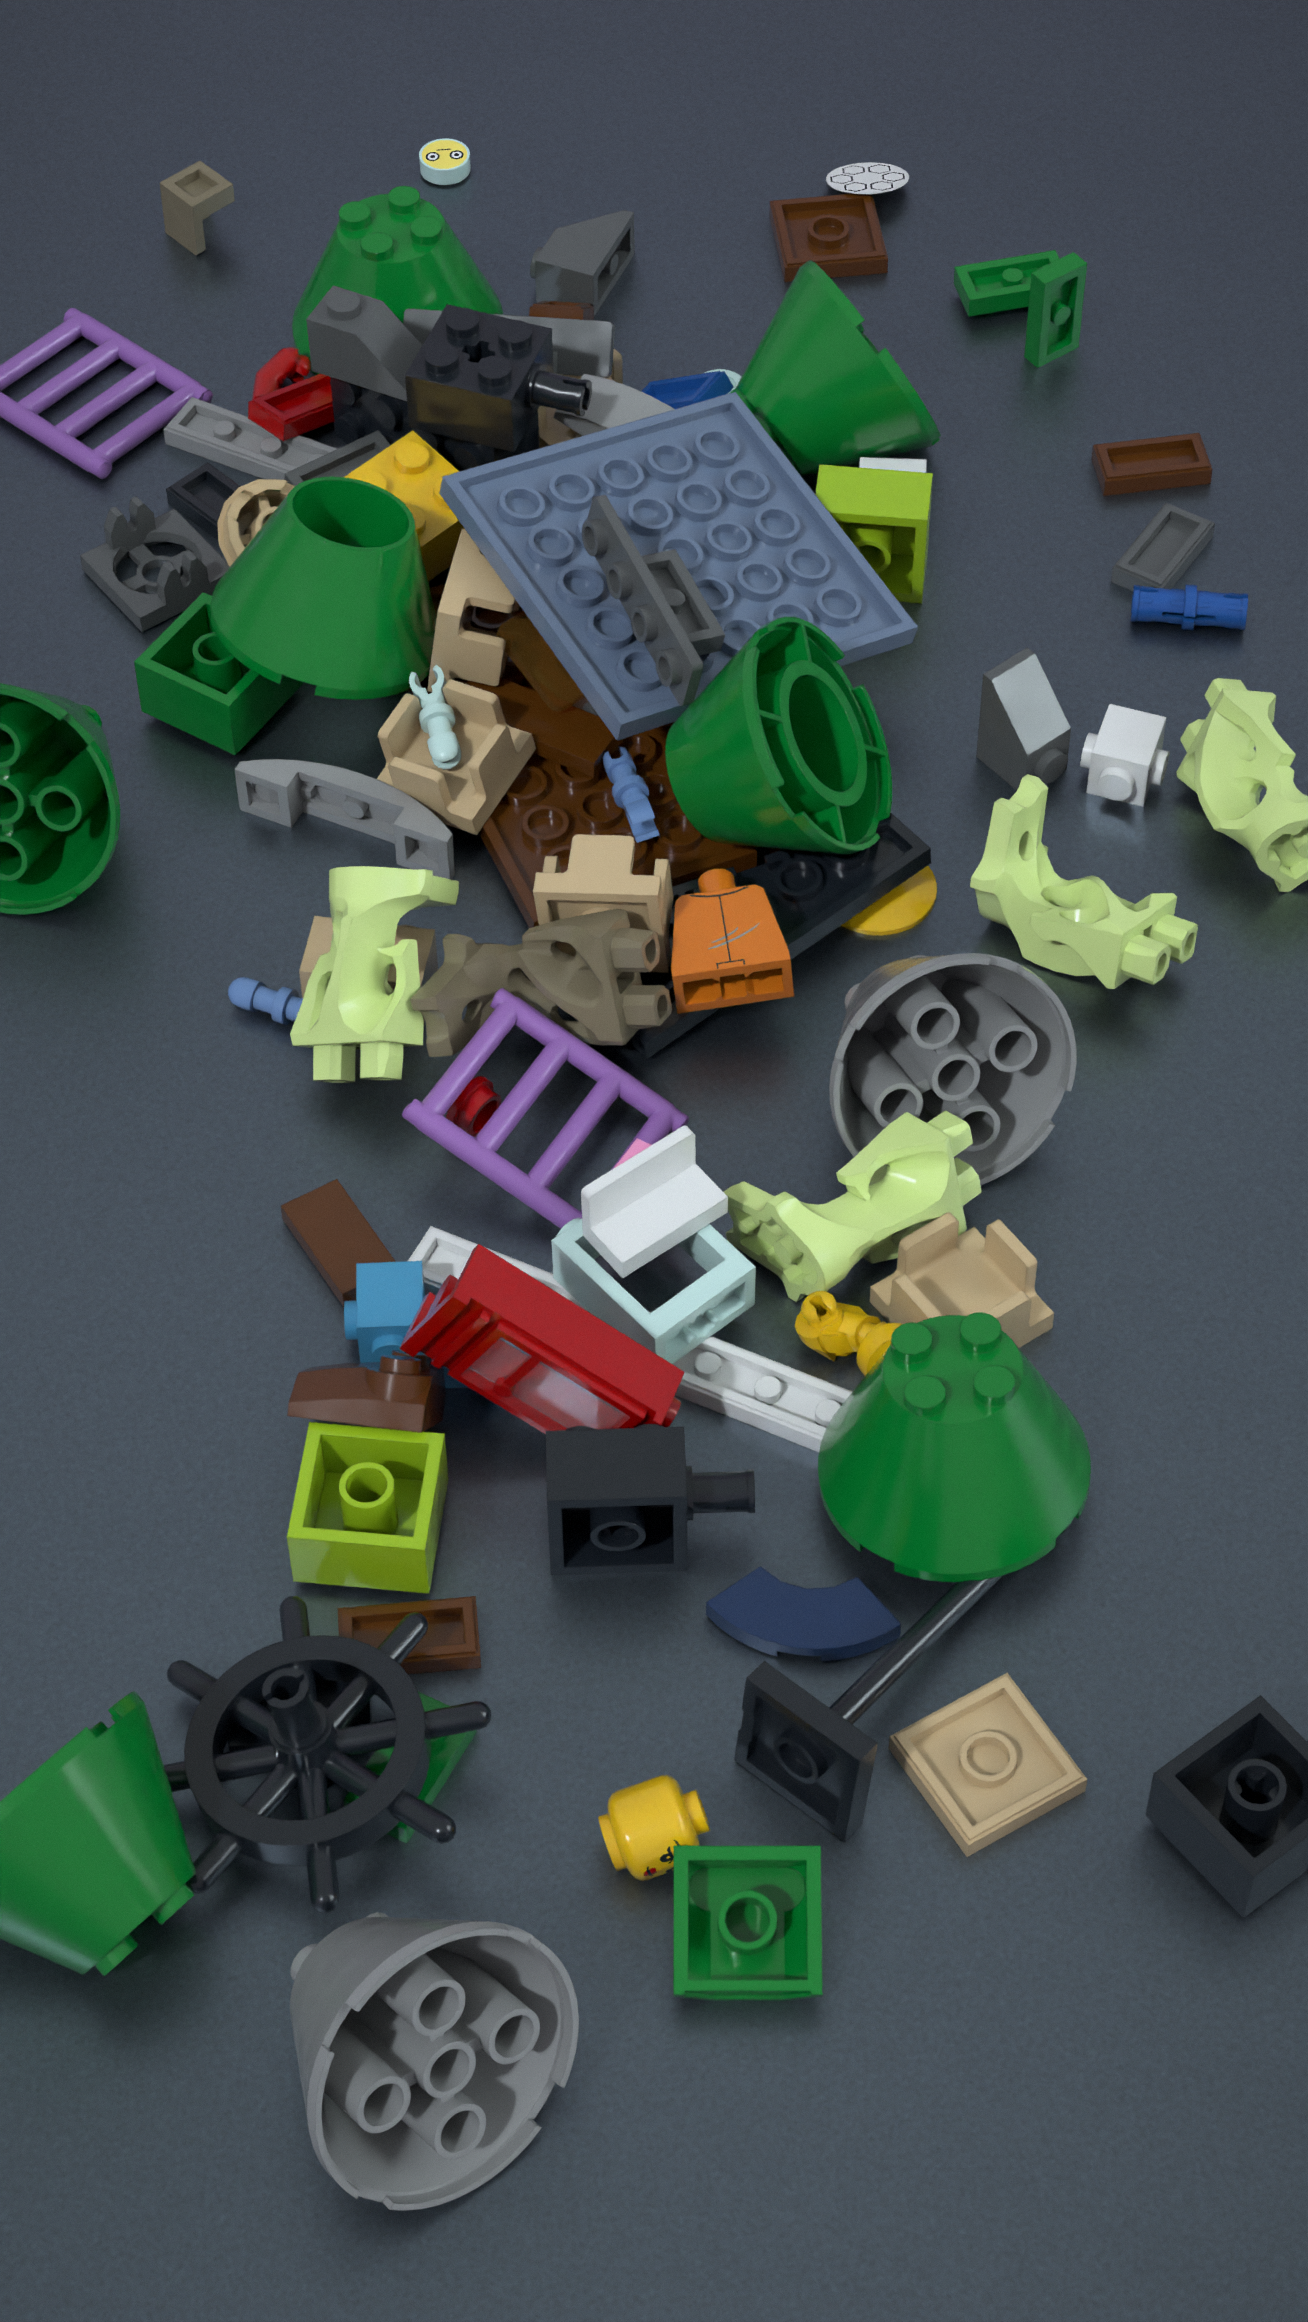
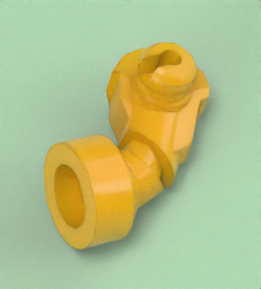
[794,1291,902,1376]

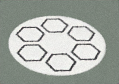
[826,162,909,194]

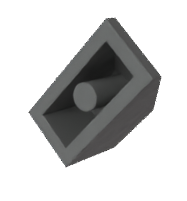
[530,210,635,317]
[306,285,422,401]
[976,647,1071,790]

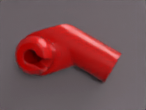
[252,347,311,400]

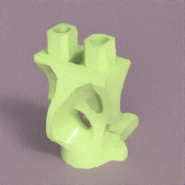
[1176,678,1308,892]
[970,774,1198,989]
[290,866,459,1083]
[724,1111,982,1302]

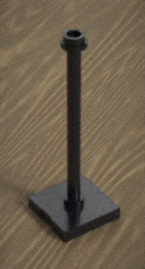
[734,1523,1071,1842]

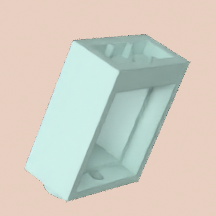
[551,1218,756,1364]

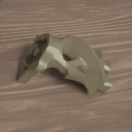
[410,909,672,1057]

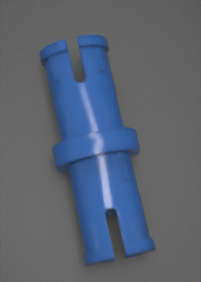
[1131,585,1248,630]

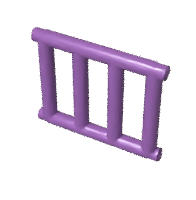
[0,308,213,479]
[402,988,689,1229]

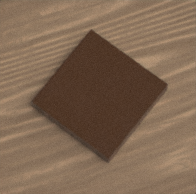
[769,194,888,282]

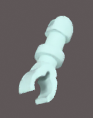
[409,665,461,770]

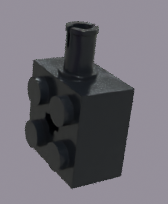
[405,304,592,452]
[545,1424,755,1575]
[1146,1695,1308,1918]

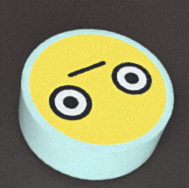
[419,138,471,186]

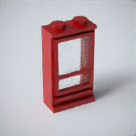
[399,1244,685,1434]

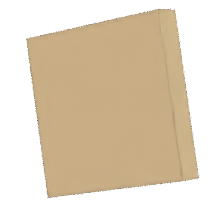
[888,1673,1087,1857]

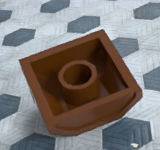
[287,1350,446,1433]

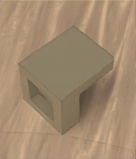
[160,161,235,255]

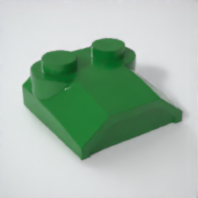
[673,1846,823,2001]

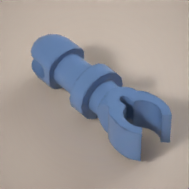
[603,747,659,843]
[228,977,303,1025]

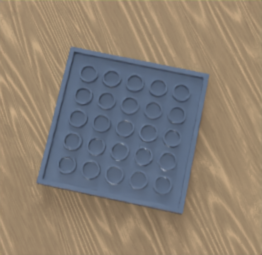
[439,392,918,741]

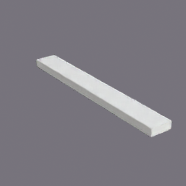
[408,1226,852,1452]

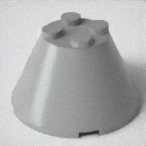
[829,953,1077,1185]
[290,1912,579,2211]

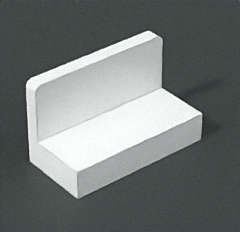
[581,1125,728,1278]

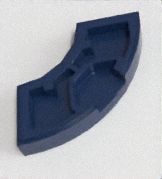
[706,1566,901,1661]

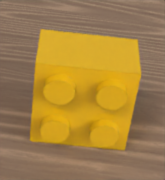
[344,430,464,582]

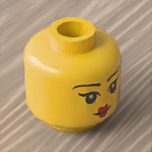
[598,1774,711,1881]

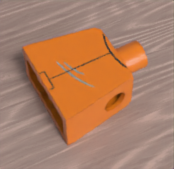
[671,869,794,1014]

